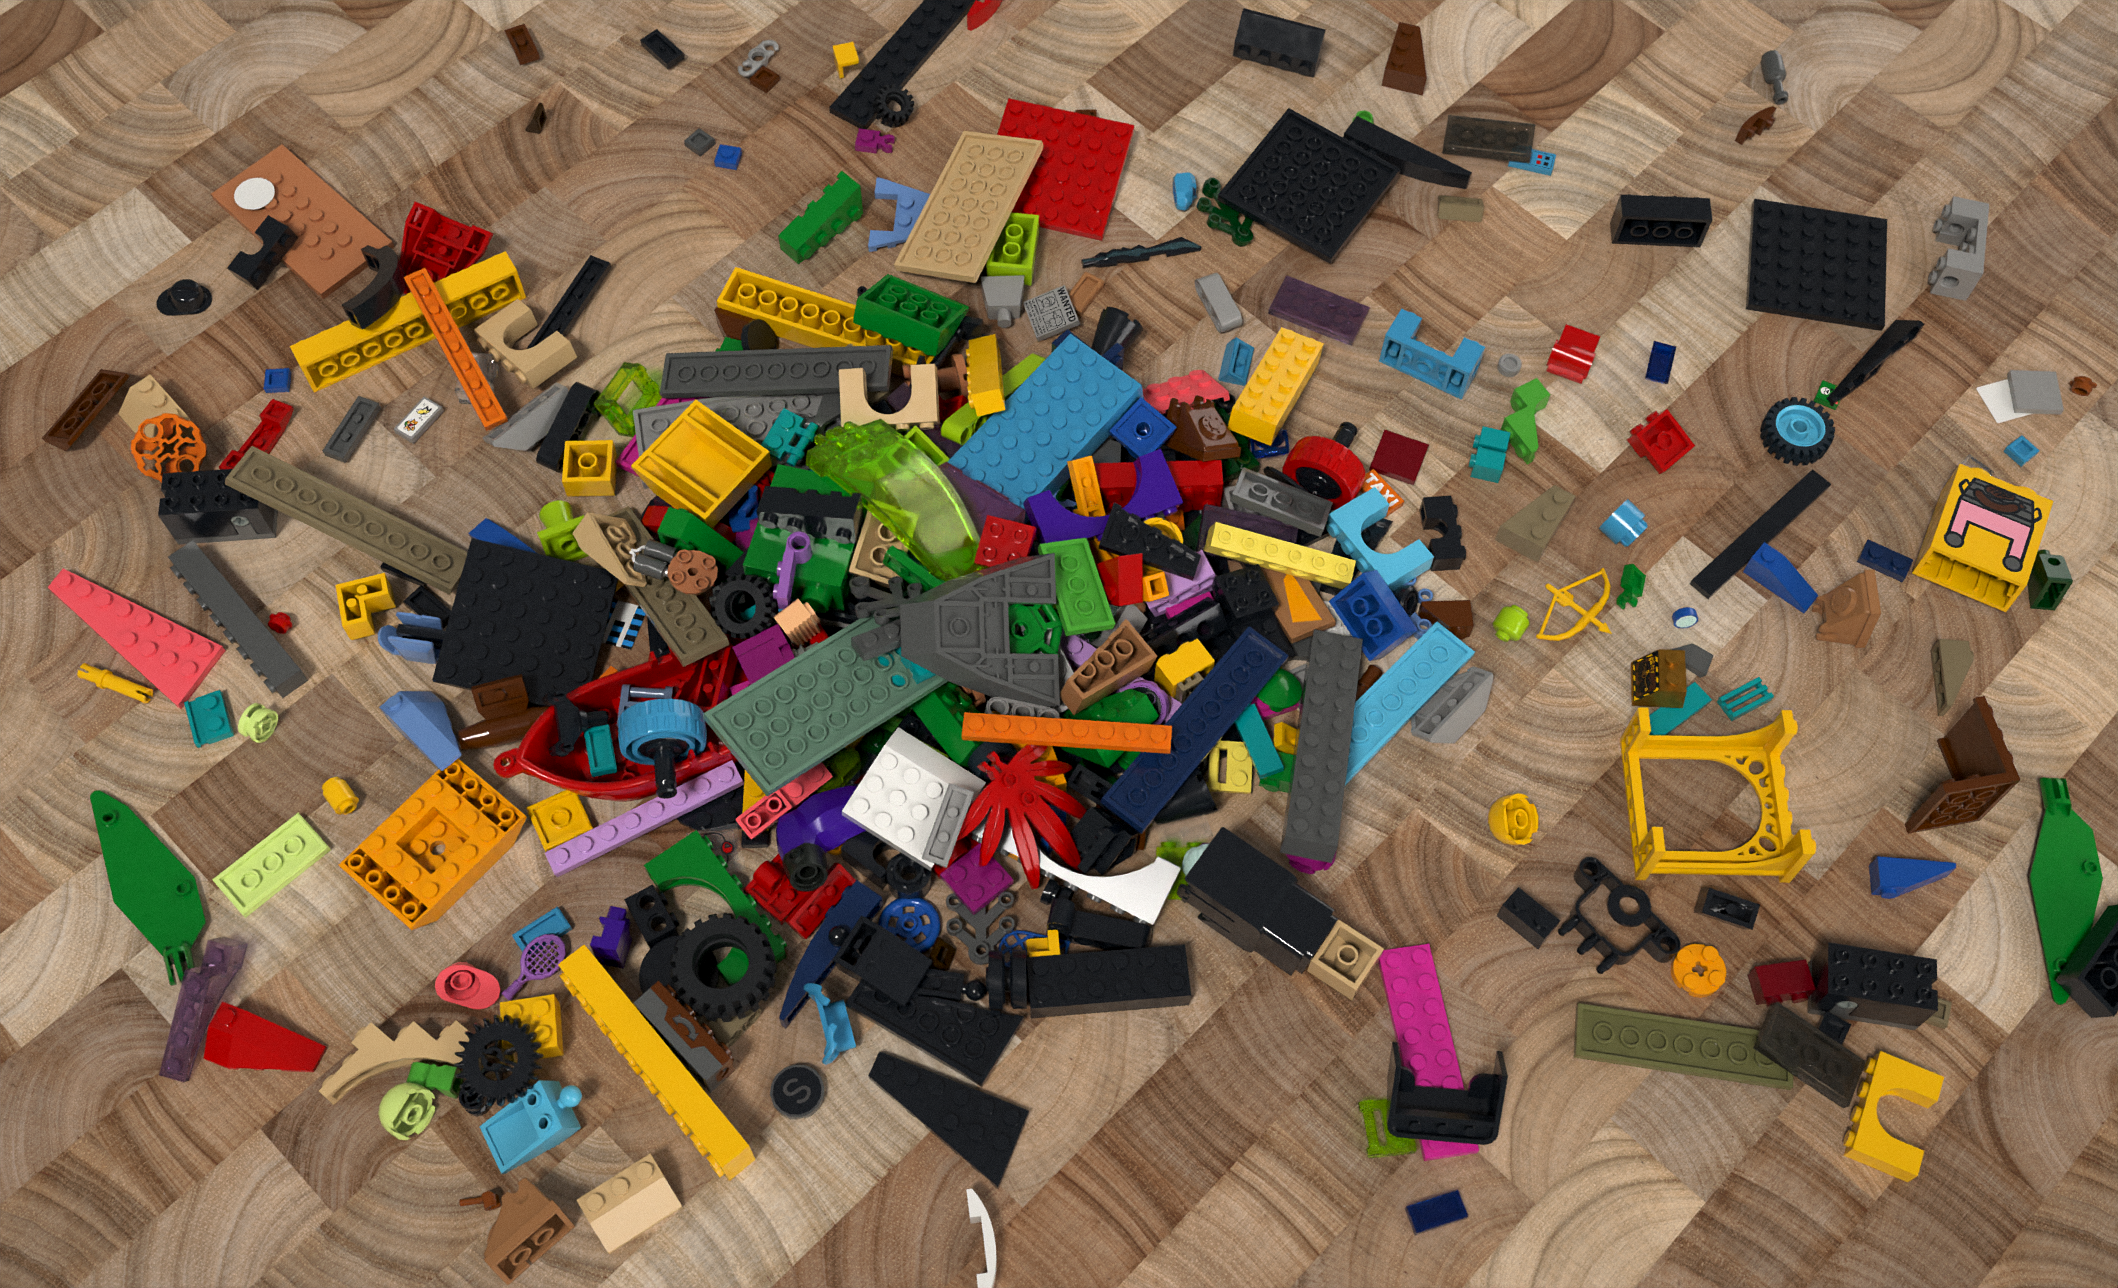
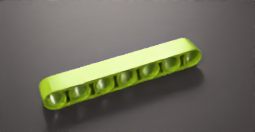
[941,353,1046,446]

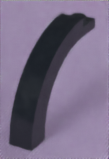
[342,245,407,330]

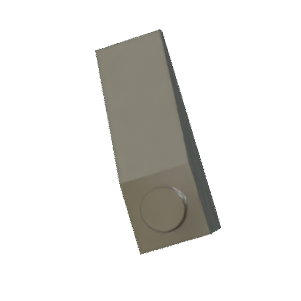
[1930,639,1974,716]

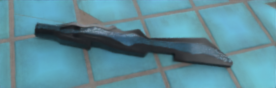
[1081,237,1202,268]

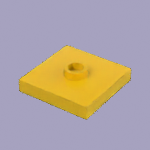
[526,790,593,852]

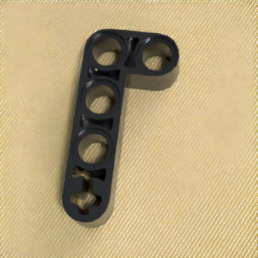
[536,382,608,473]
[1046,898,1152,951]

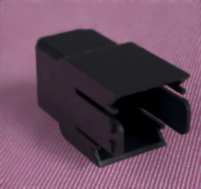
[1176,827,1338,976]

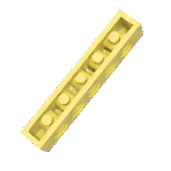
[1204,522,1356,589]

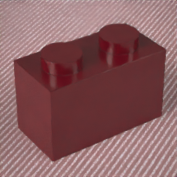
[1747,959,1816,1007]

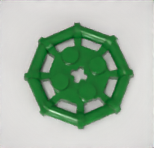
[1008,604,1063,658]

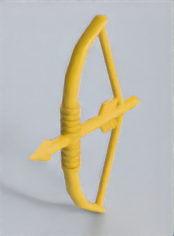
[1536,568,1612,641]

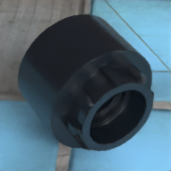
[886,853,932,899]

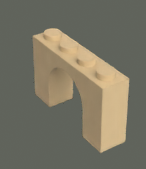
[474,299,577,389]
[839,364,940,434]

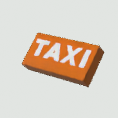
[1360,469,1404,518]

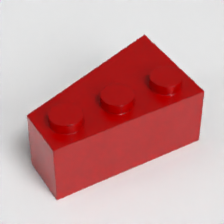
[1096,553,1143,606]
[673,643,738,724]

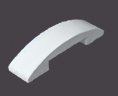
[967,1189,997,1288]

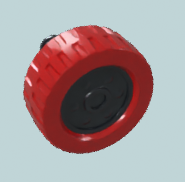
[1282,422,1365,510]

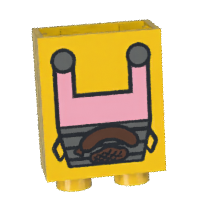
[1912,464,2054,612]

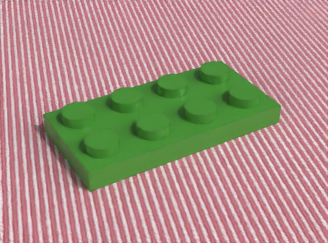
[1038,538,1115,636]

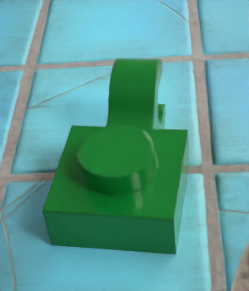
[1616,564,1646,609]

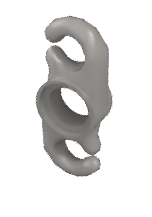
[738,40,779,78]

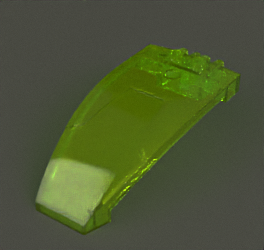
[805,419,987,582]

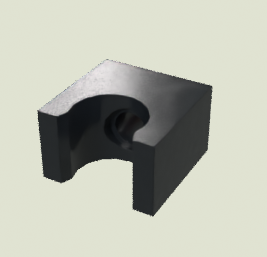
[841,831,898,890]

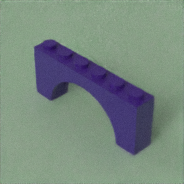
[1023,449,1183,545]

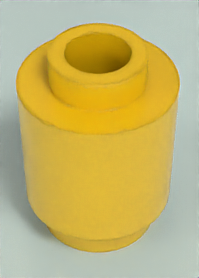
[322,777,359,815]

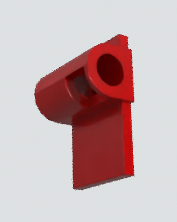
[1547,324,1601,384]

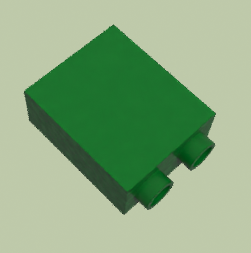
[743,464,875,613]

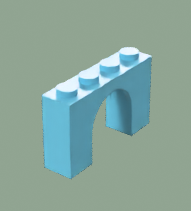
[1326,487,1434,591]

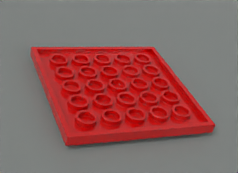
[997,98,1135,241]

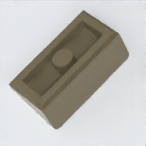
[1438,195,1484,222]

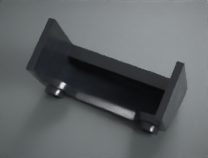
[1386,1042,1508,1145]

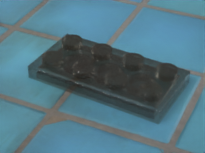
[1442,115,1536,163]
[1753,1002,1866,1108]

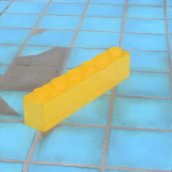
[966,334,1005,417]

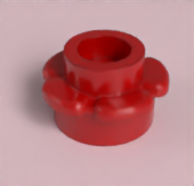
[268,612,293,634]

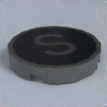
[770,1065,825,1120]

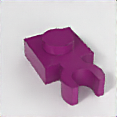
[855,128,895,154]

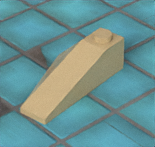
[572,512,647,587]

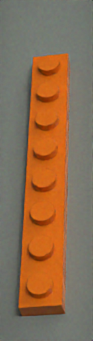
[404,268,508,431]
[962,712,1172,754]

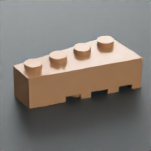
[1060,619,1157,715]

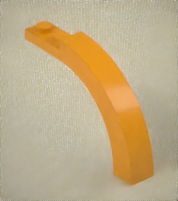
[1067,456,1169,602]

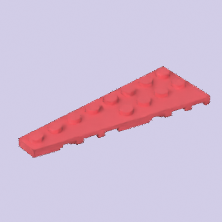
[1142,370,1230,414]
[48,568,226,709]

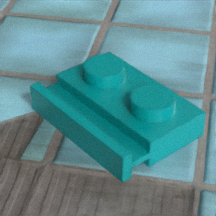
[184,690,234,748]

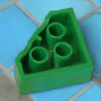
[657,507,744,583]
[1060,689,1159,768]

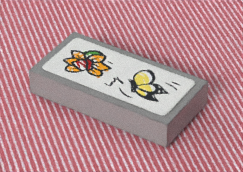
[394,396,444,444]

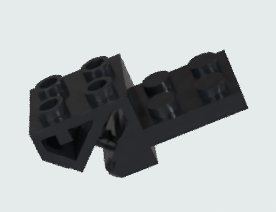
[1212,564,1296,662]

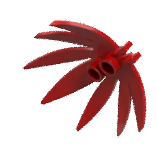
[956,744,1087,890]

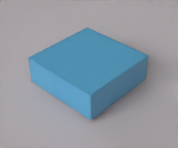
[2003,435,2040,467]

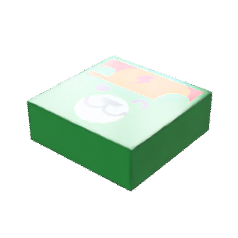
[1814,380,1840,410]

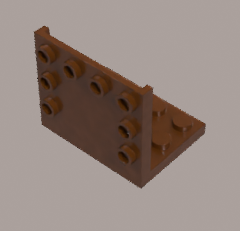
[1904,696,2020,834]

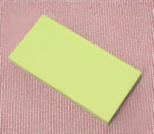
[212,813,331,918]

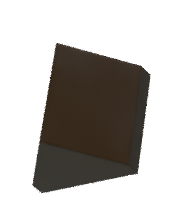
[928,937,956,971]

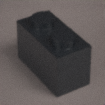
[1497,887,1560,949]
[1694,888,1760,930]

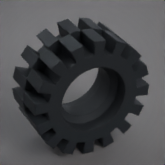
[872,84,914,127]

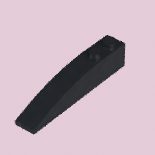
[1343,116,1472,189]

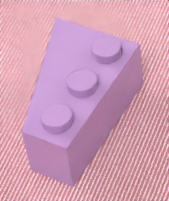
[1146,550,1217,617]

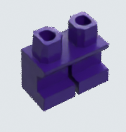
[590,906,633,969]

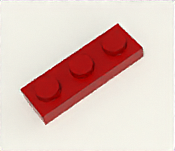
[785,862,856,939]

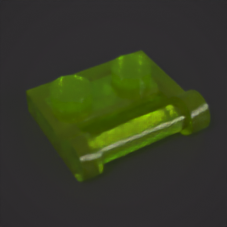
[1358,1099,1417,1158]

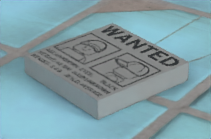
[1023,285,1080,342]

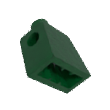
[2027,549,2073,611]

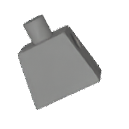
[981,275,1024,328]

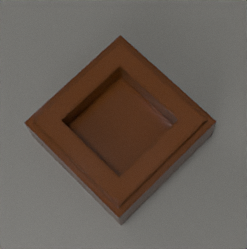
[749,66,780,93]

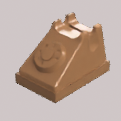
[1812,570,1881,648]
[484,1178,575,1285]

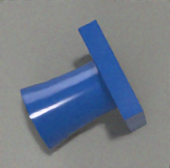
[1109,397,1177,459]

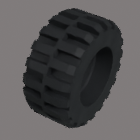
[670,913,777,1022]

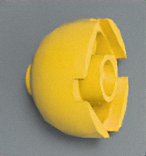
[1488,793,1538,845]

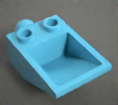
[479,1080,582,1174]

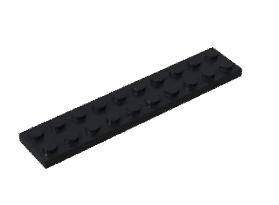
[829,0,979,129]

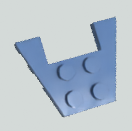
[868,177,930,252]

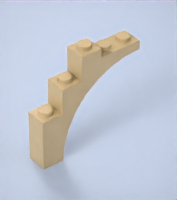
[319,1020,506,1105]

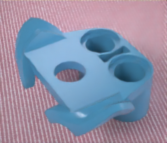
[803,983,856,1065]

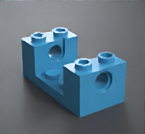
[1379,309,1485,400]

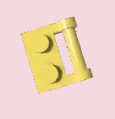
[1206,740,1252,794]

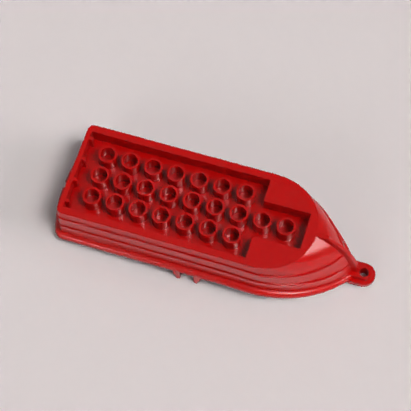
[493,623,829,802]

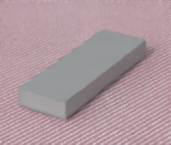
[921,783,974,868]

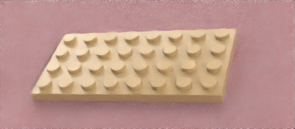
[894,131,1044,283]

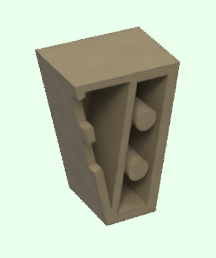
[1495,485,1576,563]

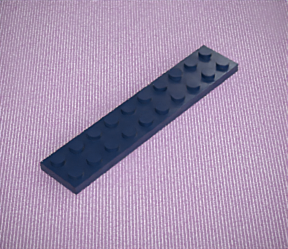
[1100,626,1289,834]

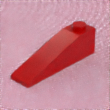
[203,1001,327,1072]

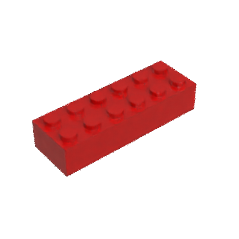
[1094,460,1223,512]

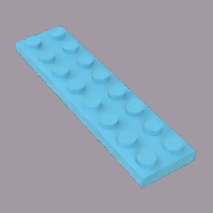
[1345,622,1475,785]

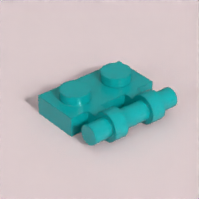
[761,408,819,467]

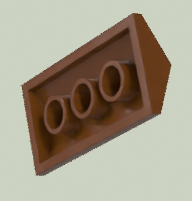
[42,369,130,452]

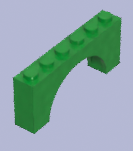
[644,830,787,987]

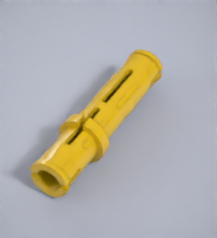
[77,663,153,704]

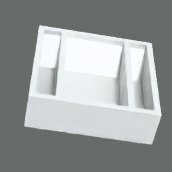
[842,727,986,871]

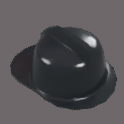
[156,279,212,316]

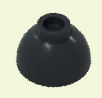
[1391,585,1418,617]

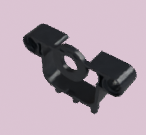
[1558,857,1681,974]

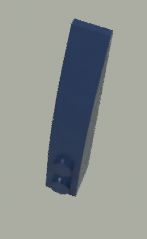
[779,880,883,1029]

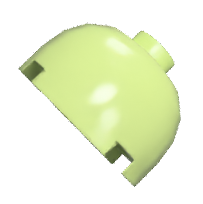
[378,1082,435,1140]

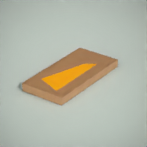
[1260,567,1336,644]

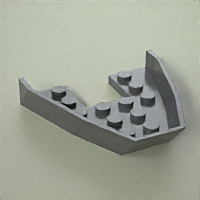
[900,553,1060,708]

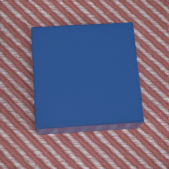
[264,368,291,393]

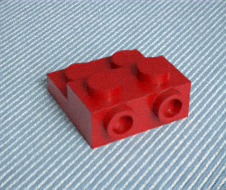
[1626,409,1695,474]

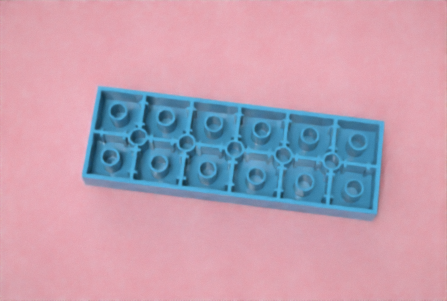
[901,334,1144,577]

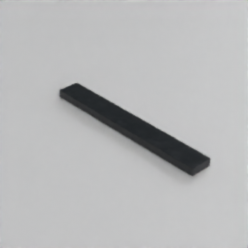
[1690,469,1831,599]

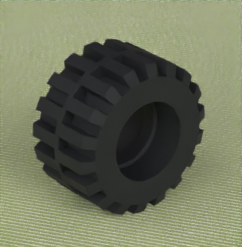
[711,575,779,639]

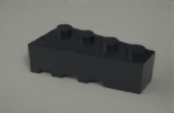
[757,486,864,544]

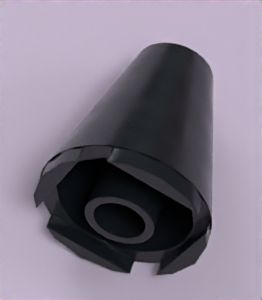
[1091,307,1143,356]
[1152,767,1218,825]

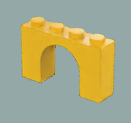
[1843,1051,1944,1182]

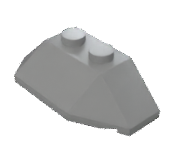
[483,382,569,451]
[1411,666,1494,744]

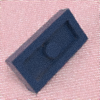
[1857,539,1913,582]

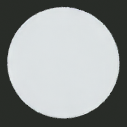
[234,178,275,210]

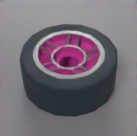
[968,742,1018,784]

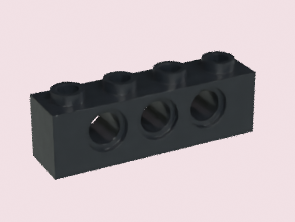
[1141,597,1229,675]

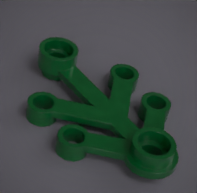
[1197,178,1254,246]

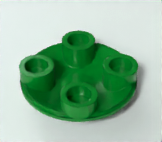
[1257,669,1302,712]

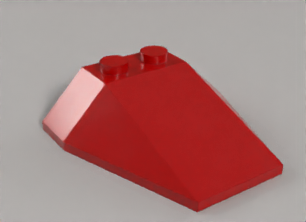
[400,201,493,295]

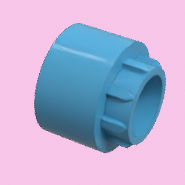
[1598,499,1648,547]

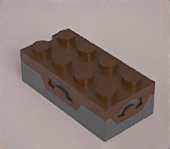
[633,981,735,1093]

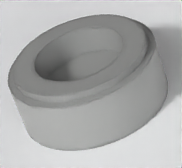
[1497,354,1522,377]

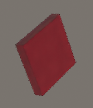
[1369,430,1429,486]

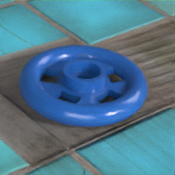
[878,898,941,953]

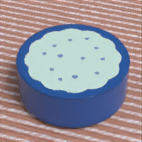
[1672,607,1698,628]

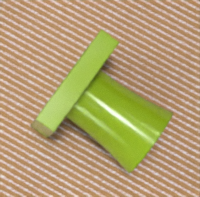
[537,500,589,562]

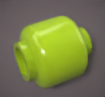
[1492,605,1530,642]

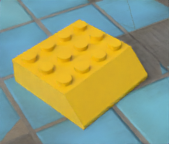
[631,399,772,529]

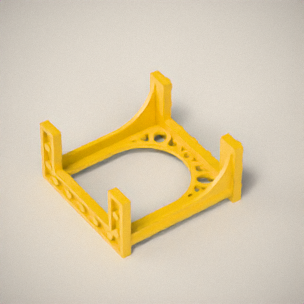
[1620,707,1816,883]

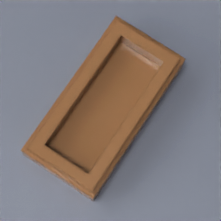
[1069,271,1105,317]

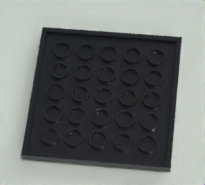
[1217,108,1400,263]
[1746,198,1887,331]
[432,538,618,707]

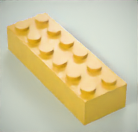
[1228,327,1324,446]

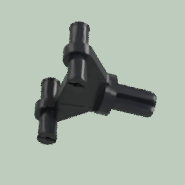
[541,689,609,757]

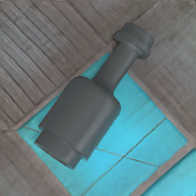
[1761,50,1789,105]

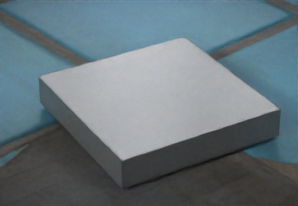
[2007,370,2064,415]

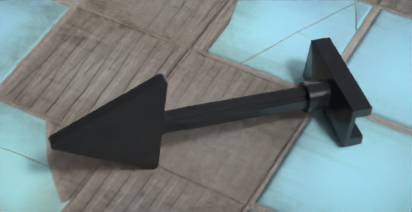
[903,316,986,408]

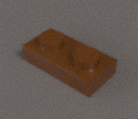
[504,24,540,66]

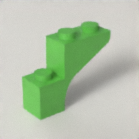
[1501,378,1550,465]

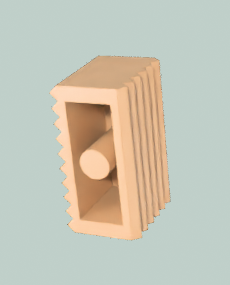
[774,599,821,648]

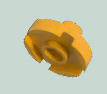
[1671,944,1726,998]

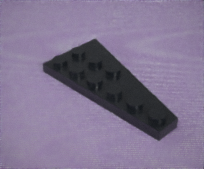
[845,982,1024,1087]
[868,1051,1029,1189]

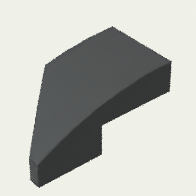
[1671,643,1714,678]

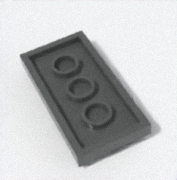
[1230,467,1333,537]

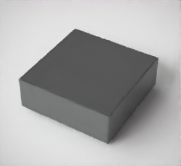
[684,128,716,157]

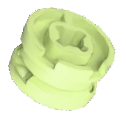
[238,703,278,743]

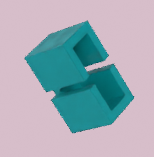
[1468,426,1511,483]

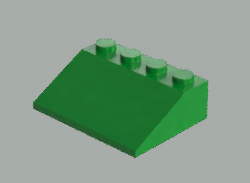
[853,274,969,356]

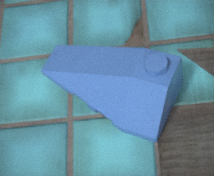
[379,691,462,771]

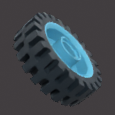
[1760,397,1835,466]

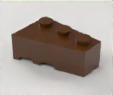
[1381,22,1427,96]

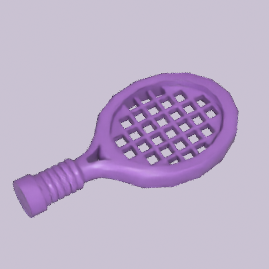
[501,934,566,1001]

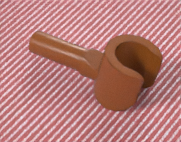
[459,1191,501,1211]

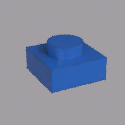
[714,144,742,170]

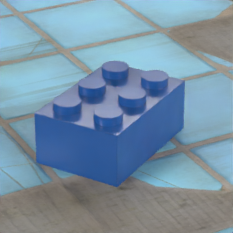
[1329,570,1418,661]

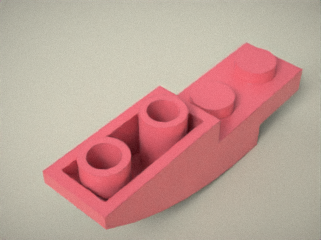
[735,762,833,840]

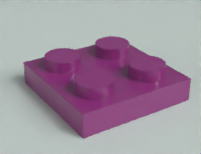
[940,843,1014,915]

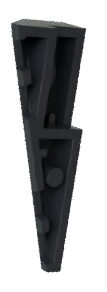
[1826,320,1925,406]

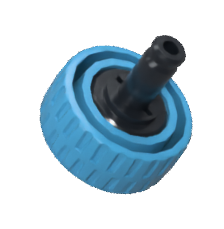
[618,699,707,799]

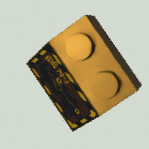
[1631,649,1687,708]

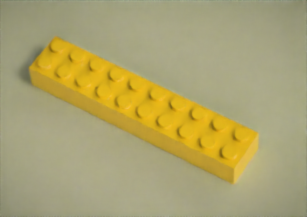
[290,251,526,393]
[716,267,935,377]
[558,945,755,1181]

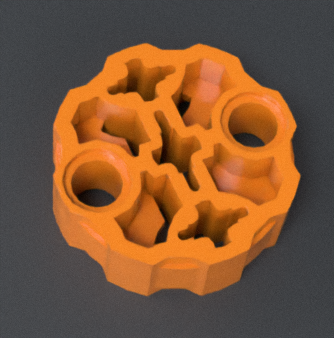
[131,413,207,483]

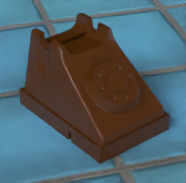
[1163,395,1241,462]

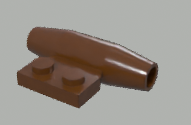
[457,674,550,750]

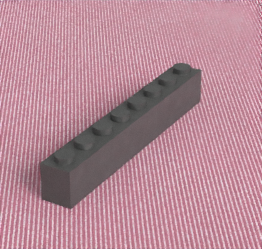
[168,540,308,698]

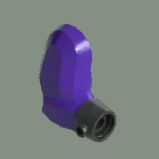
[776,783,866,892]

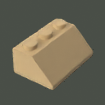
[118,374,194,458]
[848,500,919,588]
[577,1153,682,1254]

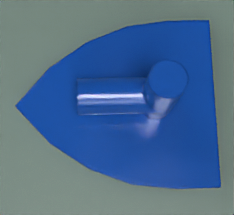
[728,485,760,533]

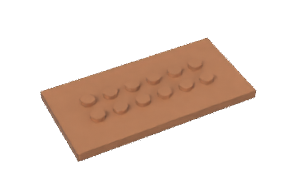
[211,144,394,299]

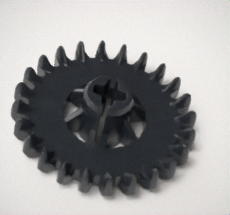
[454,1015,543,1106]

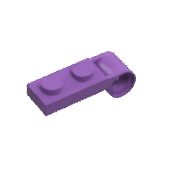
[773,532,812,609]

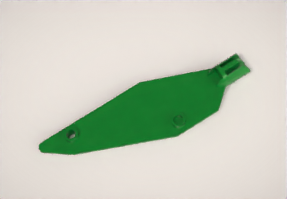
[2029,777,2103,1005]
[90,790,206,986]

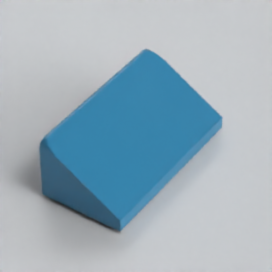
[1218,337,1254,386]

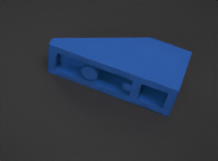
[1743,542,1818,614]
[1869,856,1956,899]

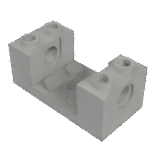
[1928,196,1989,301]

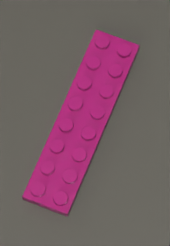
[1378,944,1479,1161]

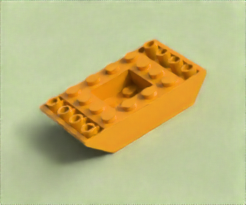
[338,759,527,930]

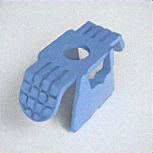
[378,612,443,664]

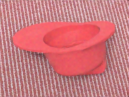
[435,962,500,1010]

